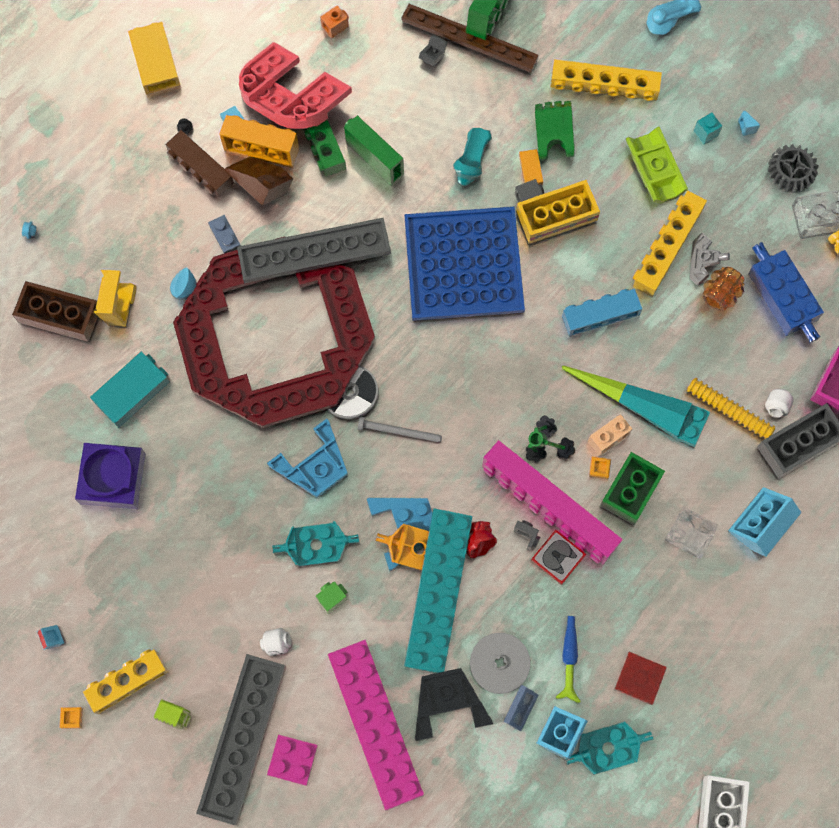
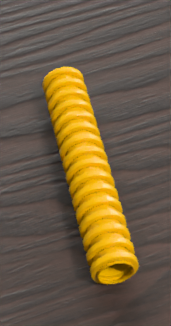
[687,377,775,439]

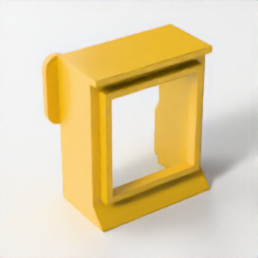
[94,270,136,327]

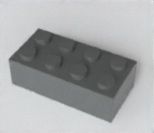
[757,403,839,479]

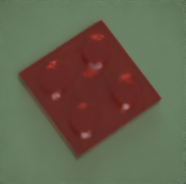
[614,652,667,705]

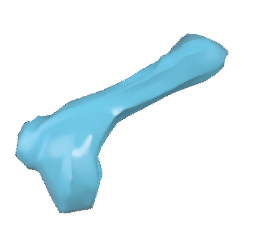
[646,0,701,35]

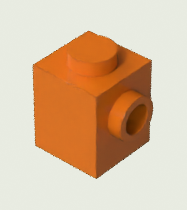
[320,6,349,38]

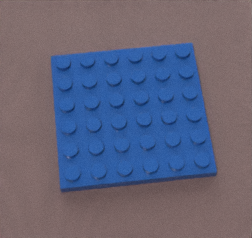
[404,206,525,321]

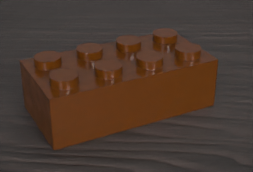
[12,281,98,342]

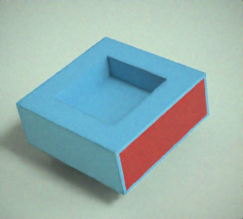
[37,625,64,650]

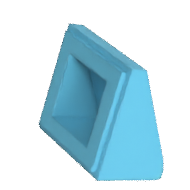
[738,111,760,136]

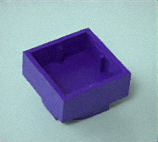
[75,443,146,509]

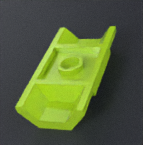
[625,126,688,204]

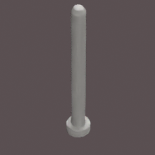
[358,416,442,442]

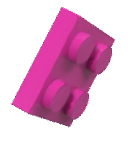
[267,735,318,786]

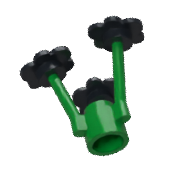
[526,415,576,463]

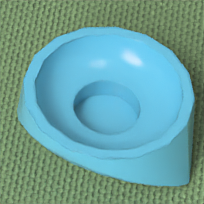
[170,267,197,301]

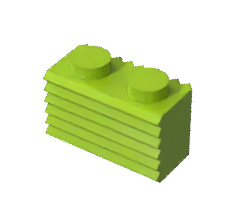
[154,699,191,730]

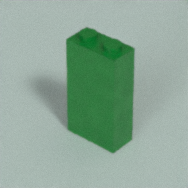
[344,115,404,186]

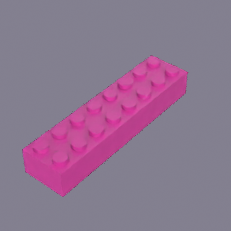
[482,440,623,565]
[328,640,424,811]

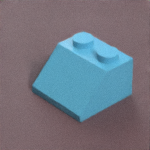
[537,706,588,759]

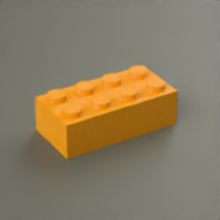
[219,115,299,168]

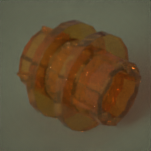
[702,267,745,311]

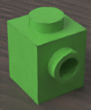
[316,581,348,614]

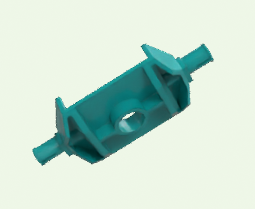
[272,521,359,567]
[565,721,653,775]

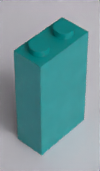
[90,351,170,428]

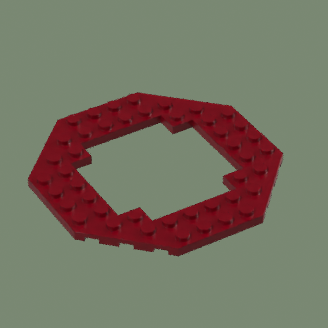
[173,236,375,428]

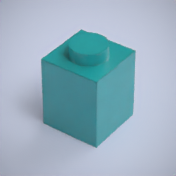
[694,112,722,144]

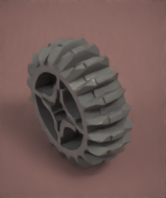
[768,144,819,193]

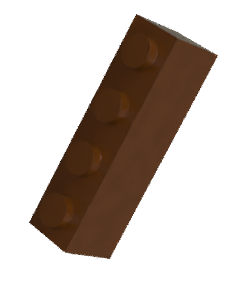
[165,130,234,198]

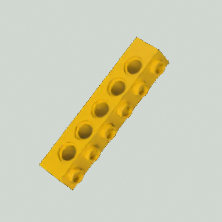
[550,59,662,101]
[632,190,707,297]

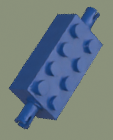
[748,242,824,343]

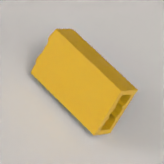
[128,22,180,95]

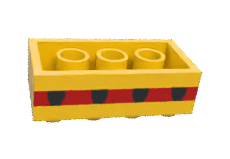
[516,180,600,244]

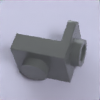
[419,35,447,66]
[514,520,541,551]

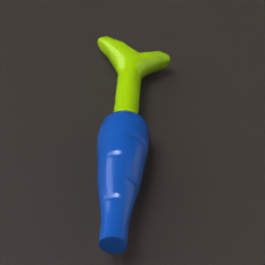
[555,616,581,703]

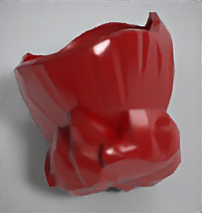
[466,521,497,559]

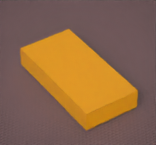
[519,149,543,185]

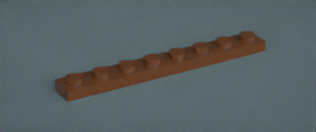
[401,3,539,73]

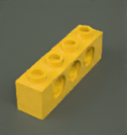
[83,649,169,715]

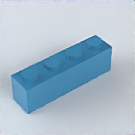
[562,289,642,337]

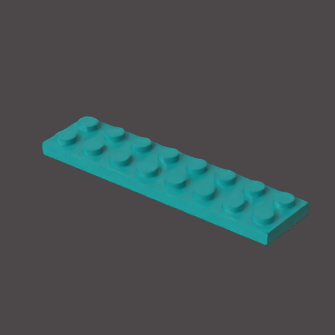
[404,508,473,673]

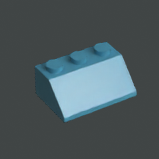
[728,487,802,557]

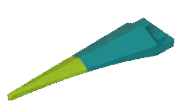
[562,366,710,447]

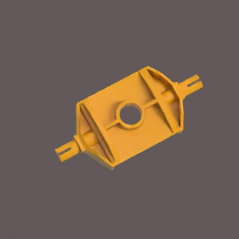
[375,524,429,570]

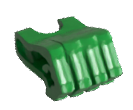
[535,101,575,160]

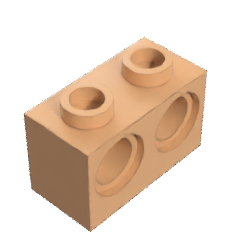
[588,414,632,457]

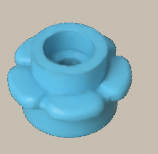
[22,221,36,239]

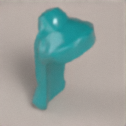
[453,128,492,186]

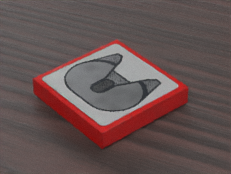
[531,530,586,585]

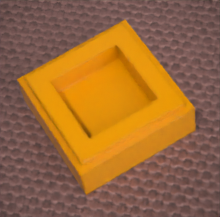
[589,457,611,479]
[60,707,83,729]

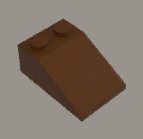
[225,156,293,206]

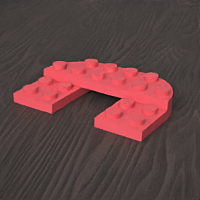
[239,42,352,129]

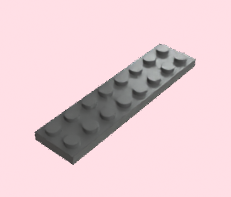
[237,217,391,283]
[196,654,285,826]

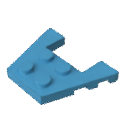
[267,419,348,498]
[367,498,432,571]

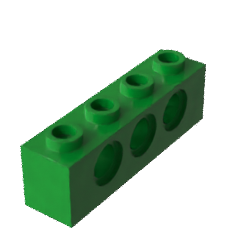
[304,120,346,177]

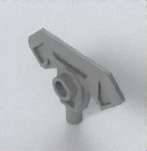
[689,233,730,285]

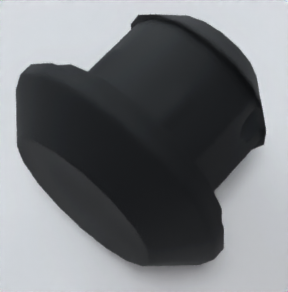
[177,118,193,134]

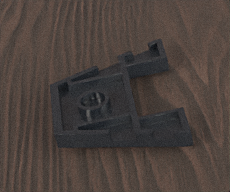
[415,668,493,741]

